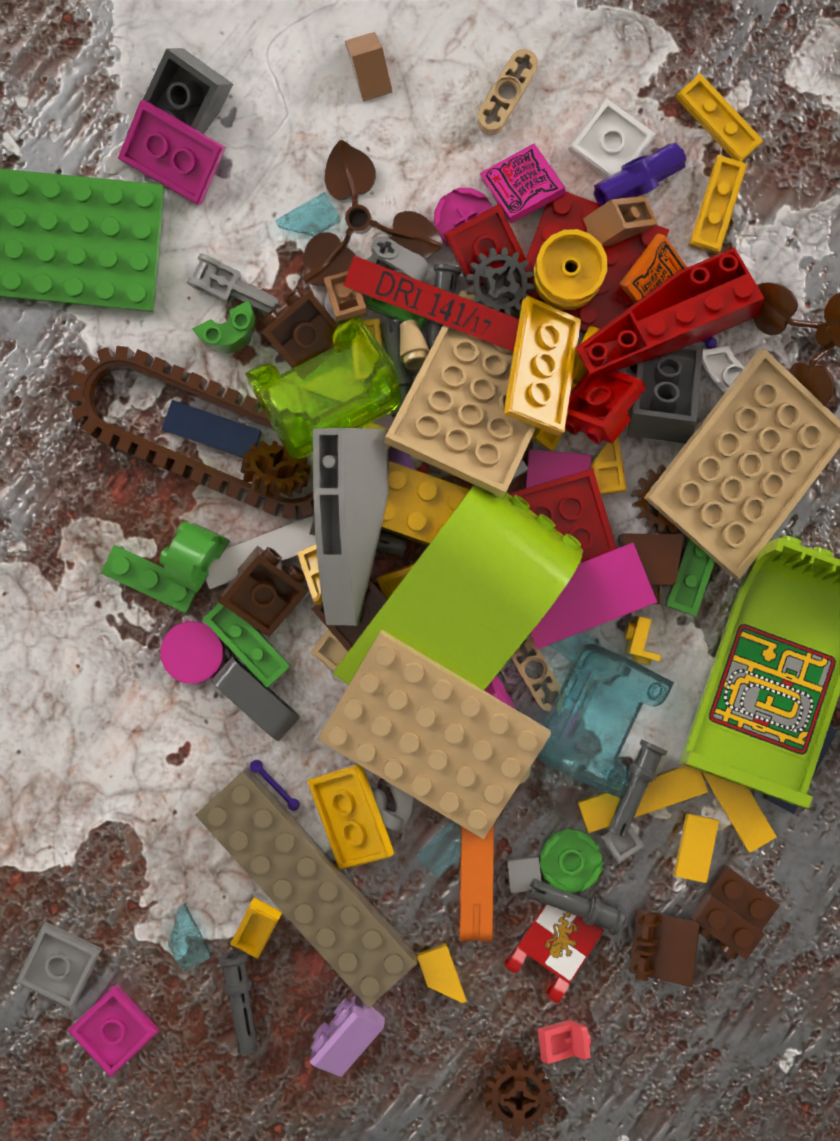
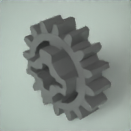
[465,247,535,315]

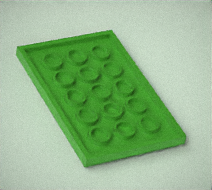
[0,169,165,312]

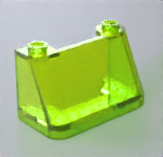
[245,316,401,459]

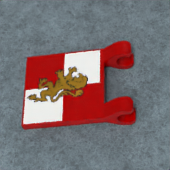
[504,904,604,1003]

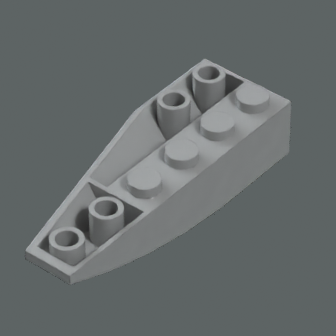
[313,428,389,626]

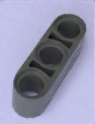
[211,656,300,741]

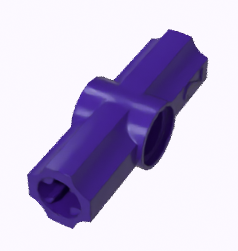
[593,142,687,206]

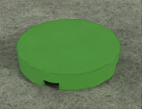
[539,829,603,893]

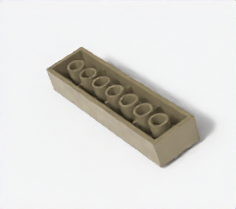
[195,767,417,1008]

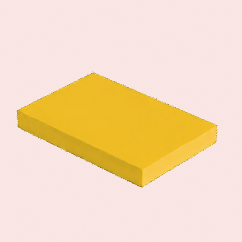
[307,764,395,870]

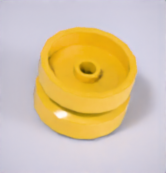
[533,229,607,310]

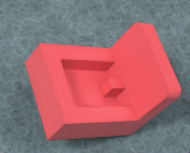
[538,1020,591,1064]

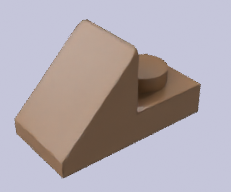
[323,270,367,325]

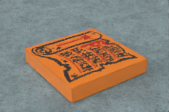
[620,233,687,304]

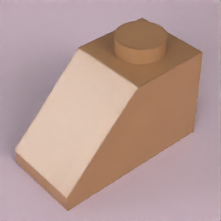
[583,196,658,247]

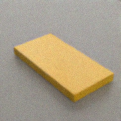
[503,296,581,436]

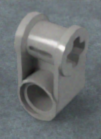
[367,237,428,281]

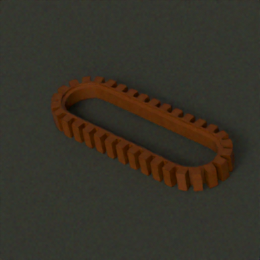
[69,346,314,520]

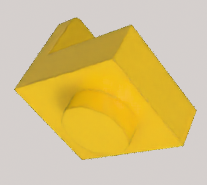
[624,616,662,666]

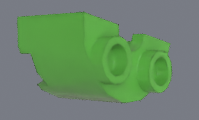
[192,300,257,354]
[159,521,231,592]

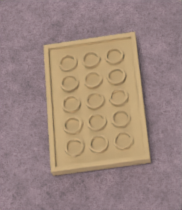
[384,290,536,498]
[644,349,840,579]
[317,630,551,839]

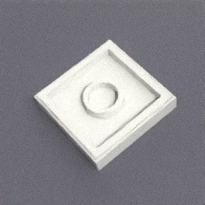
[568,98,656,178]

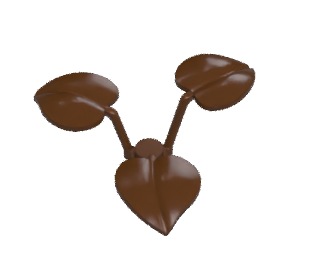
[303,140,443,286]
[754,282,840,406]

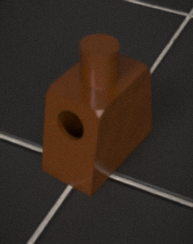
[618,533,684,604]

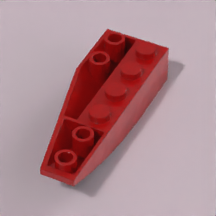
[576,247,765,376]

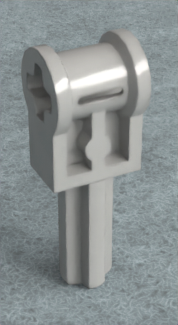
[186,253,279,314]

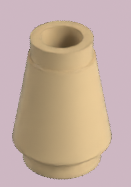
[399,320,430,370]

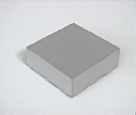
[600,825,645,864]
[506,856,541,893]

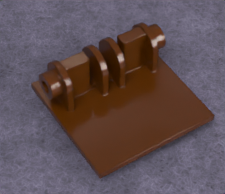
[629,909,700,987]

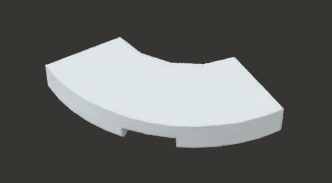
[701,345,745,394]

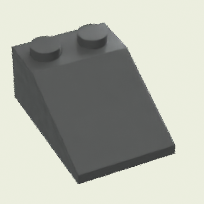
[127,48,233,134]
[627,345,703,443]

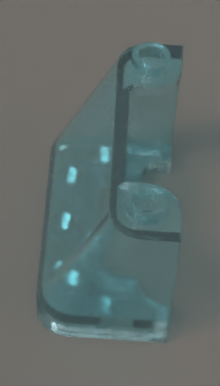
[537,643,674,798]

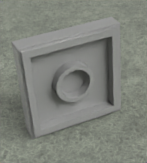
[15,922,103,1010]

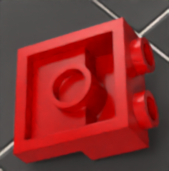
[565,370,646,444]

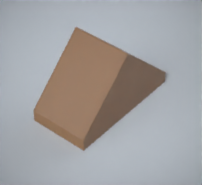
[345,32,392,101]

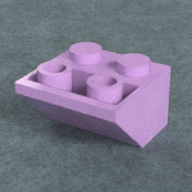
[309,994,385,1077]

